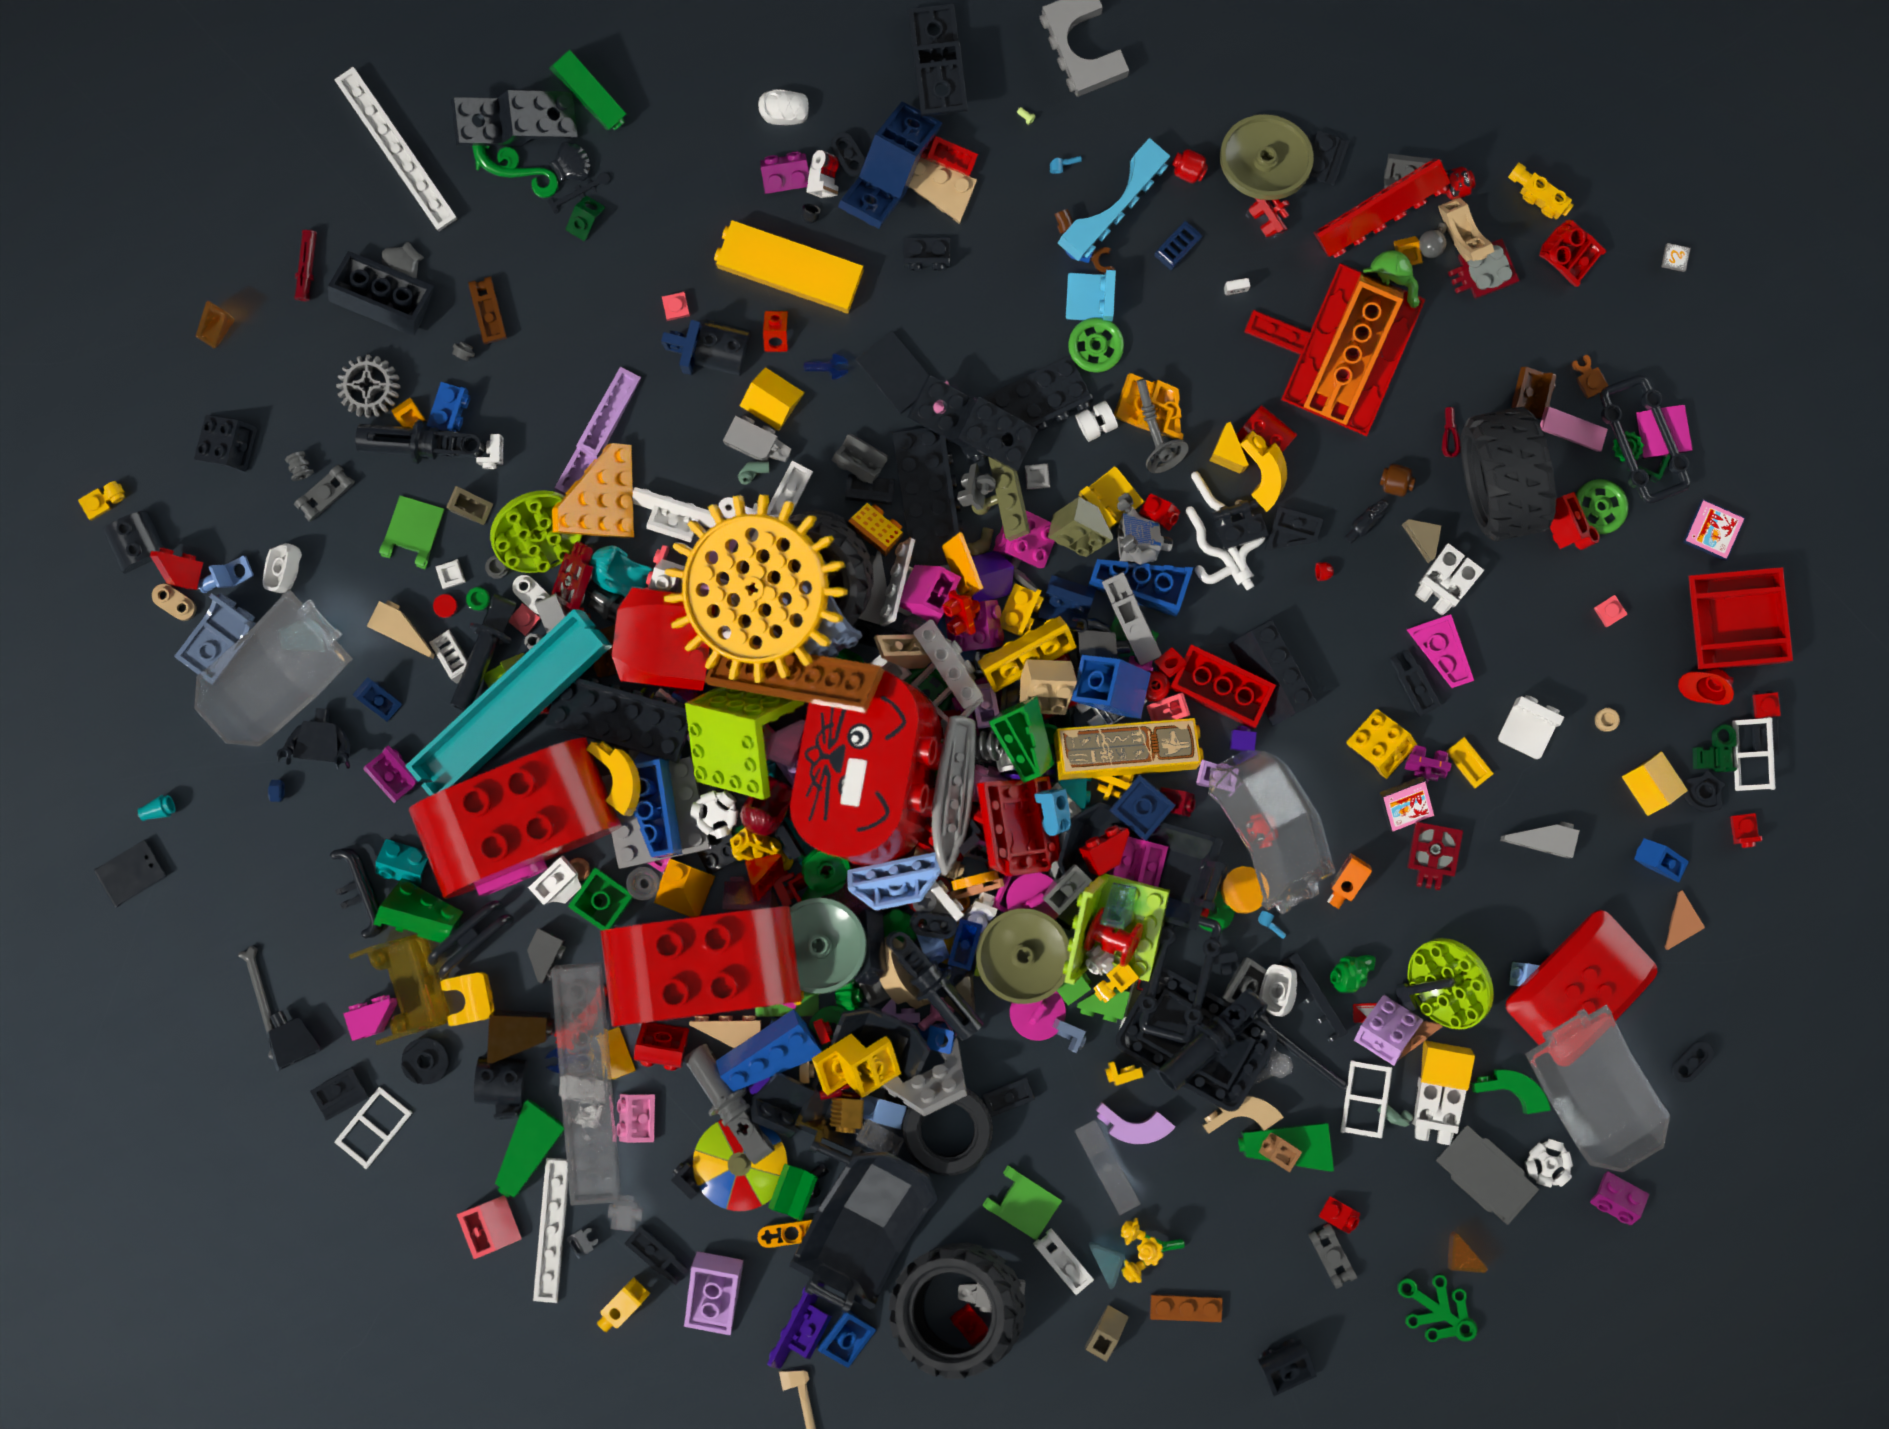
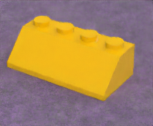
[977,616,1077,693]

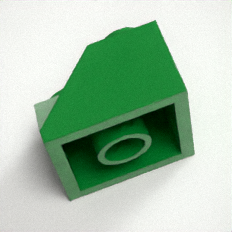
[568,868,636,930]

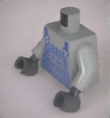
[1116,493,1173,565]

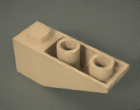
[689,1015,762,1048]

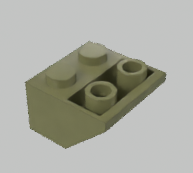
[1048,497,1113,557]

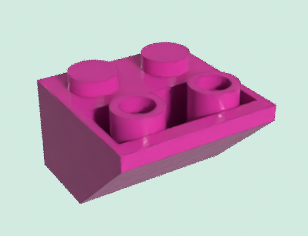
[899,565,961,625]
[343,995,398,1041]

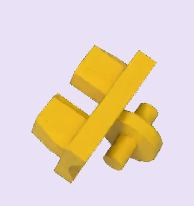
[1093,774,1134,801]

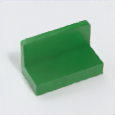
[768,1163,818,1221]

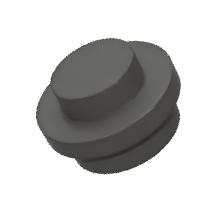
[452,341,475,361]
[485,555,509,579]

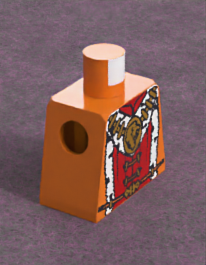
[1327,853,1372,909]

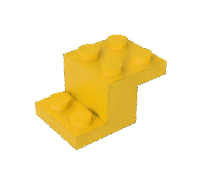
[812,1034,901,1098]

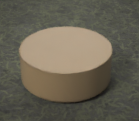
[1595,708,1620,732]

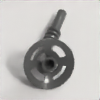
[1137,379,1188,473]

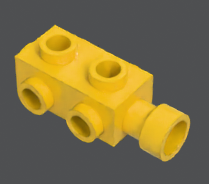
[1508,162,1574,220]
[730,828,794,871]

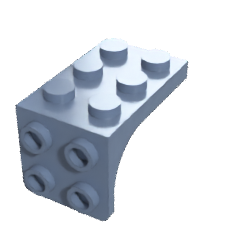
[782,581,862,658]
[174,593,258,685]

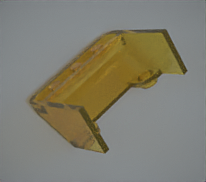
[349,934,450,1045]

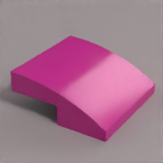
[1636,405,1693,459]
[1109,837,1168,887]

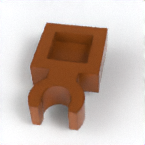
[1572,355,1608,399]

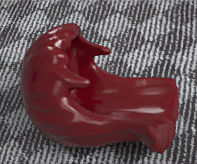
[740,775,793,836]

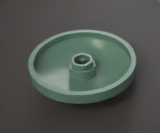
[790,898,867,994]

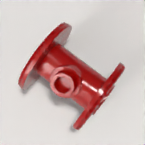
[1084,907,1144,967]

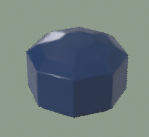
[268,780,285,802]

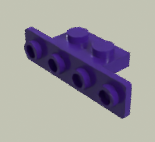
[767,1281,832,1369]

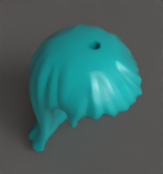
[589,545,652,597]

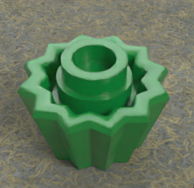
[1612,431,1644,462]
[835,979,863,1010]

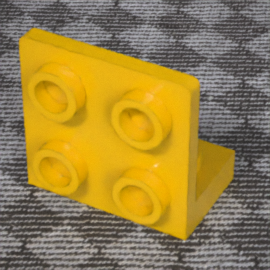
[1079,467,1144,529]
[1000,583,1044,637]
[1346,709,1417,779]

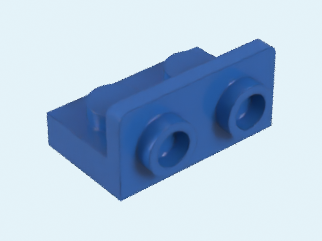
[427,382,470,432]

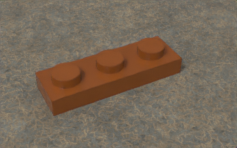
[1150,1294,1222,1322]

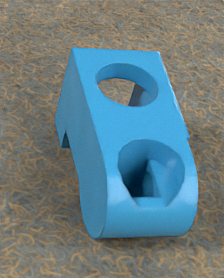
[1035,789,1071,836]

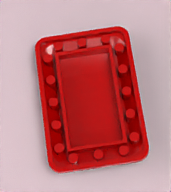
[1506,910,1658,1066]

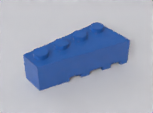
[1088,559,1193,617]
[633,759,683,858]
[716,1009,823,1092]

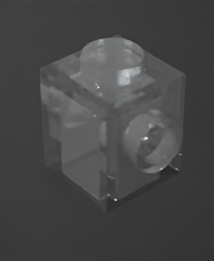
[608,1195,643,1231]

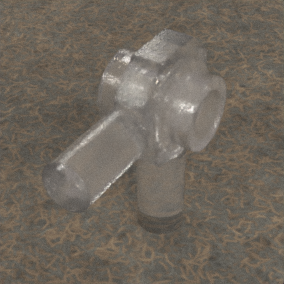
[1255,1046,1293,1084]

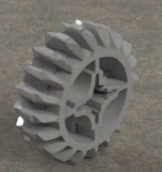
[336,355,400,418]

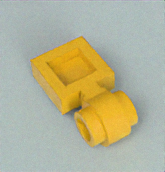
[78,481,125,521]
[1093,963,1139,1003]

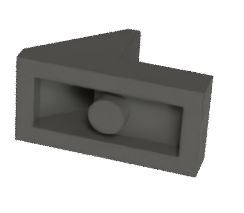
[1042,864,1092,915]

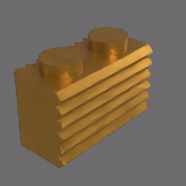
[829,1098,864,1133]

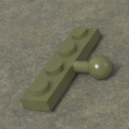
[971,457,1030,541]

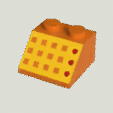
[848,503,903,556]

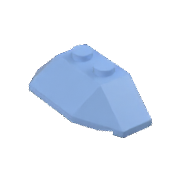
[847,852,941,910]

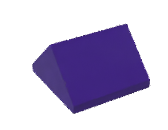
[971,551,1014,602]

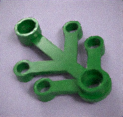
[1397,1274,1478,1342]

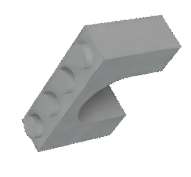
[1040,0,1129,97]

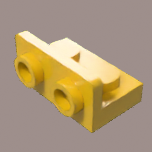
[1105,1061,1144,1086]

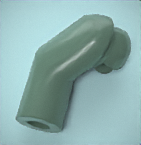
[738,461,769,485]
[1377,1104,1413,1127]

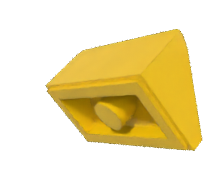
[596,1027,636,1080]

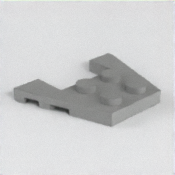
[879,1038,967,1116]

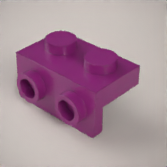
[760,151,809,194]
[364,745,418,804]
[1590,1171,1649,1225]

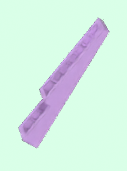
[555,367,641,496]

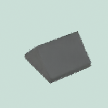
[1220,957,1267,1004]

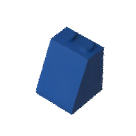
[1071,655,1151,719]

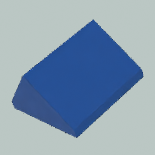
[818,1310,876,1368]

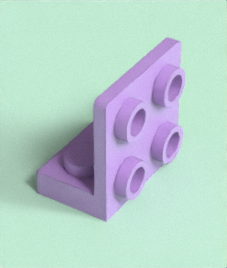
[1354,995,1423,1066]

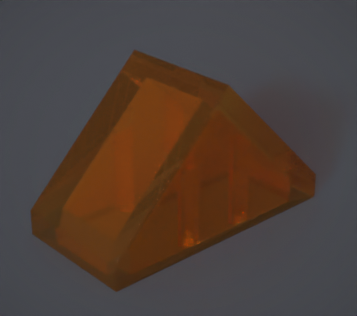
[196,301,235,349]
[1448,1231,1488,1273]

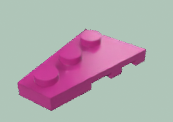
[1407,614,1474,688]

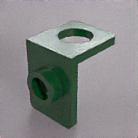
[566,196,605,241]
[1627,454,1671,483]

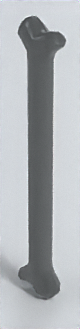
[238,946,275,1059]

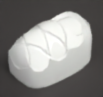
[758,90,809,125]
[263,543,302,593]
[1259,965,1298,1017]

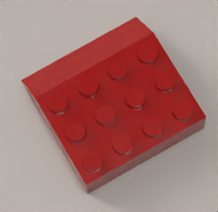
[1688,567,1793,669]

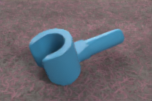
[1050,156,1082,174]
[1258,911,1286,939]

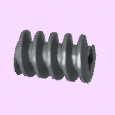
[975,730,1004,761]

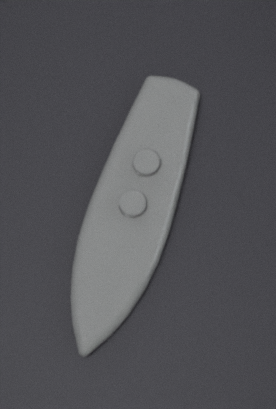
[932,716,976,876]

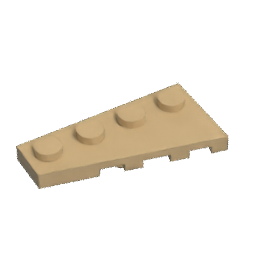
[909,158,977,224]

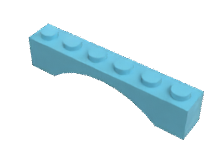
[1058,138,1170,261]

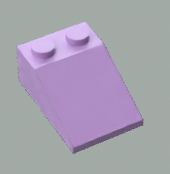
[684,1252,743,1335]

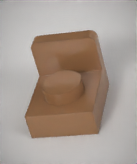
[1259,1133,1302,1172]

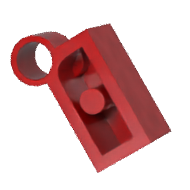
[1550,492,1600,550]

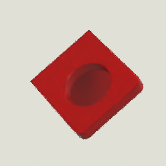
[763,311,788,352]
[1154,647,1187,679]
[787,872,808,903]

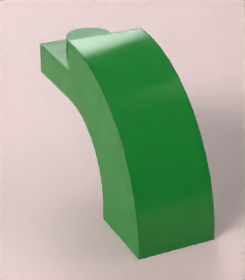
[1471,1069,1551,1114]

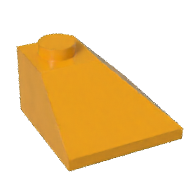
[654,859,715,918]

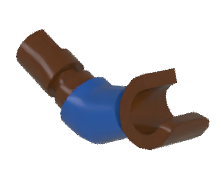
[1054,209,1115,274]

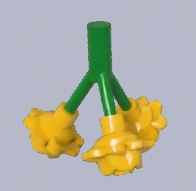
[1121,1217,1185,1283]

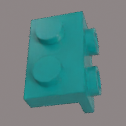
[376,839,429,887]

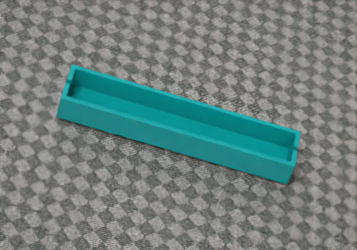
[406,609,613,796]

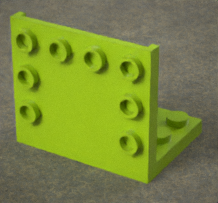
[685,687,804,800]
[1063,873,1170,985]

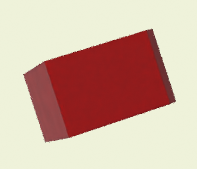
[745,854,784,902]

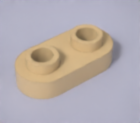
[152,584,196,621]

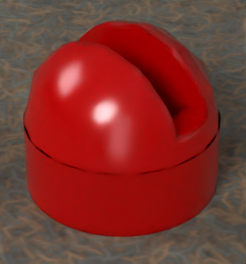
[1315,562,1334,581]

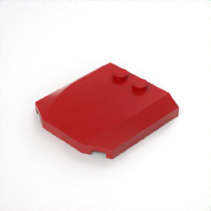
[611,586,715,691]
[977,776,1061,877]

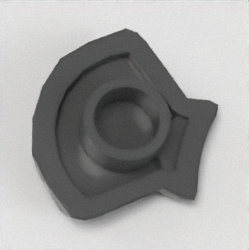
[382,242,424,278]

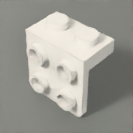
[1498,695,1564,759]

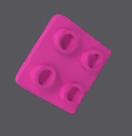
[993,511,1055,569]

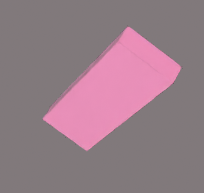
[1540,407,1608,452]

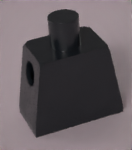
[267,1010,320,1071]

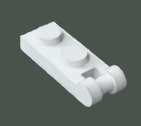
[1033,1228,1094,1295]

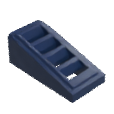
[1154,221,1202,271]

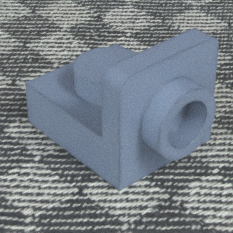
[1052,1018,1086,1053]

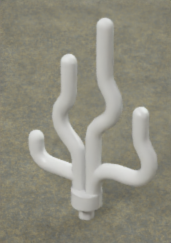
[1186,471,1265,591]

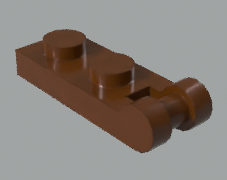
[468,276,507,344]

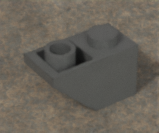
[527,929,567,984]

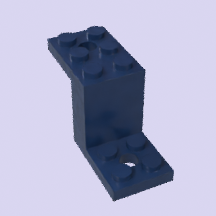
[838,101,942,229]

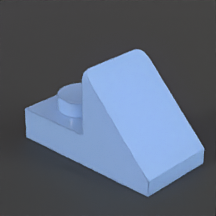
[860,1095,907,1130]

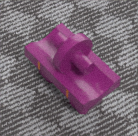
[1404,745,1452,784]

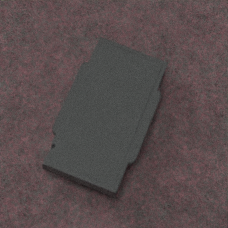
[1435,1125,1539,1225]

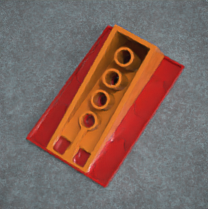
[1281,263,1425,436]

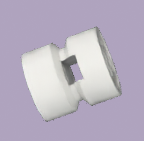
[1076,401,1118,442]

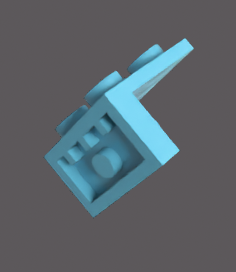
[1066,270,1116,322]

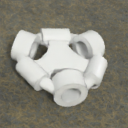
[691,790,738,839]
[1524,1139,1573,1188]

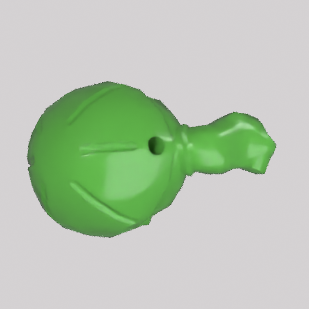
[1363,250,1420,308]

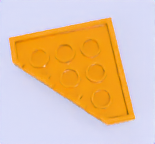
[552,443,634,538]

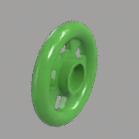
[1068,317,1124,372]
[1575,479,1628,535]

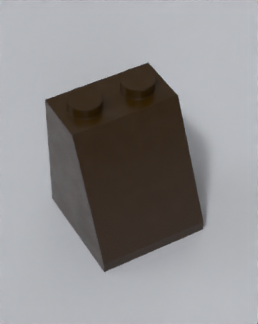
[487,1010,555,1063]

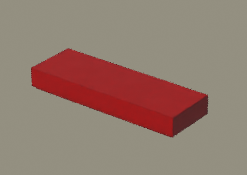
[1244,310,1316,357]

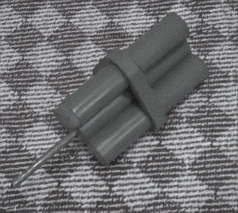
[585,587,624,623]

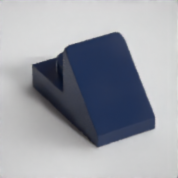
[352,677,402,722]

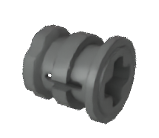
[285,451,314,481]

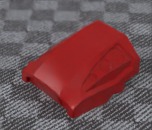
[1539,220,1606,287]

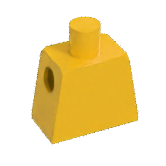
[597,1277,651,1332]

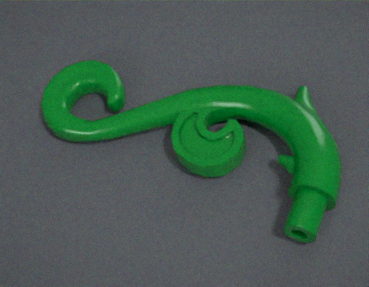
[472,146,559,198]

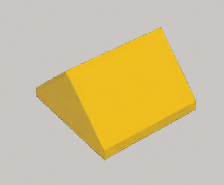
[740,367,804,431]
[1210,422,1248,473]
[1621,751,1688,816]
[1421,1040,1475,1091]

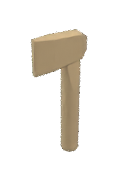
[779,1370,816,1429]

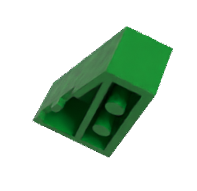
[989,696,1054,783]
[373,878,463,943]

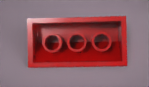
[1170,644,1276,729]

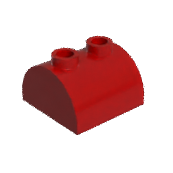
[1236,405,1297,459]
[634,1022,689,1071]

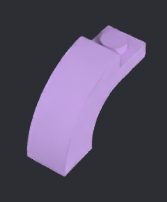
[1096,1102,1175,1144]

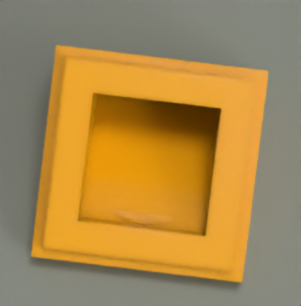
[1394,236,1423,265]
[392,398,426,428]

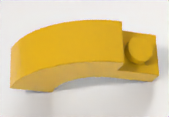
[1240,431,1287,512]
[587,742,641,816]

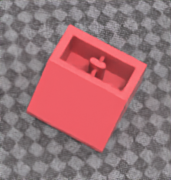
[457,1195,522,1259]

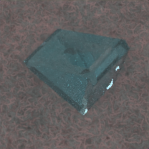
[1100,882,1136,929]
[1088,1242,1125,1289]

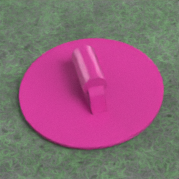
[1006,873,1059,920]
[1010,991,1066,1041]

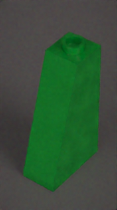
[549,50,626,130]
[495,1099,567,1198]
[1238,1122,1334,1171]

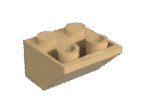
[1020,659,1077,715]

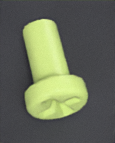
[1017,107,1036,125]

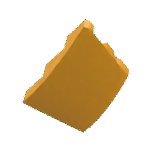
[1114,373,1183,440]

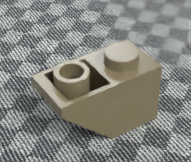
[1085,1305,1129,1362]

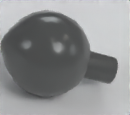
[1419,223,1448,258]

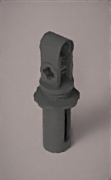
[683,1044,775,1164]

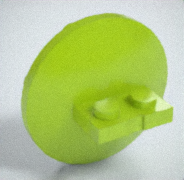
[490,491,582,573]
[1408,938,1493,1029]

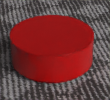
[433,594,458,618]

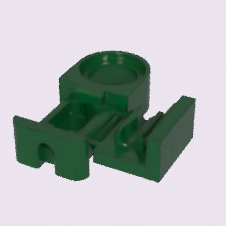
[1692,724,1737,772]

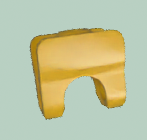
[440,972,495,1026]

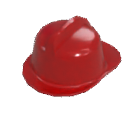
[1678,668,1734,705]

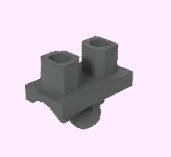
[957,463,996,510]

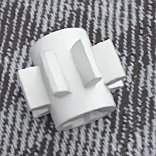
[1085,945,1114,975]

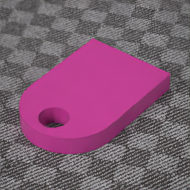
[476,860,548,896]

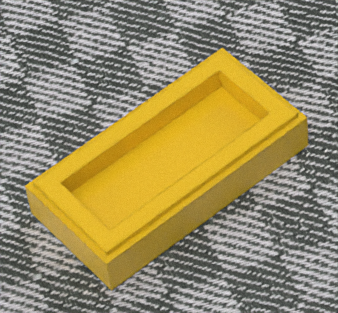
[1445,737,1494,788]

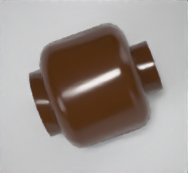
[1380,464,1416,497]

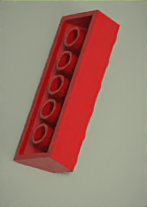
[1313,159,1451,258]

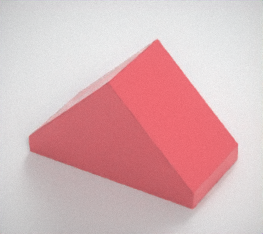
[1146,693,1190,721]

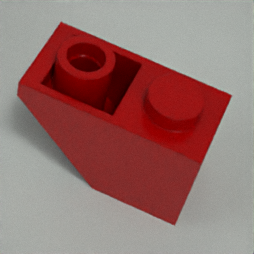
[150,548,203,590]
[1079,825,1130,876]

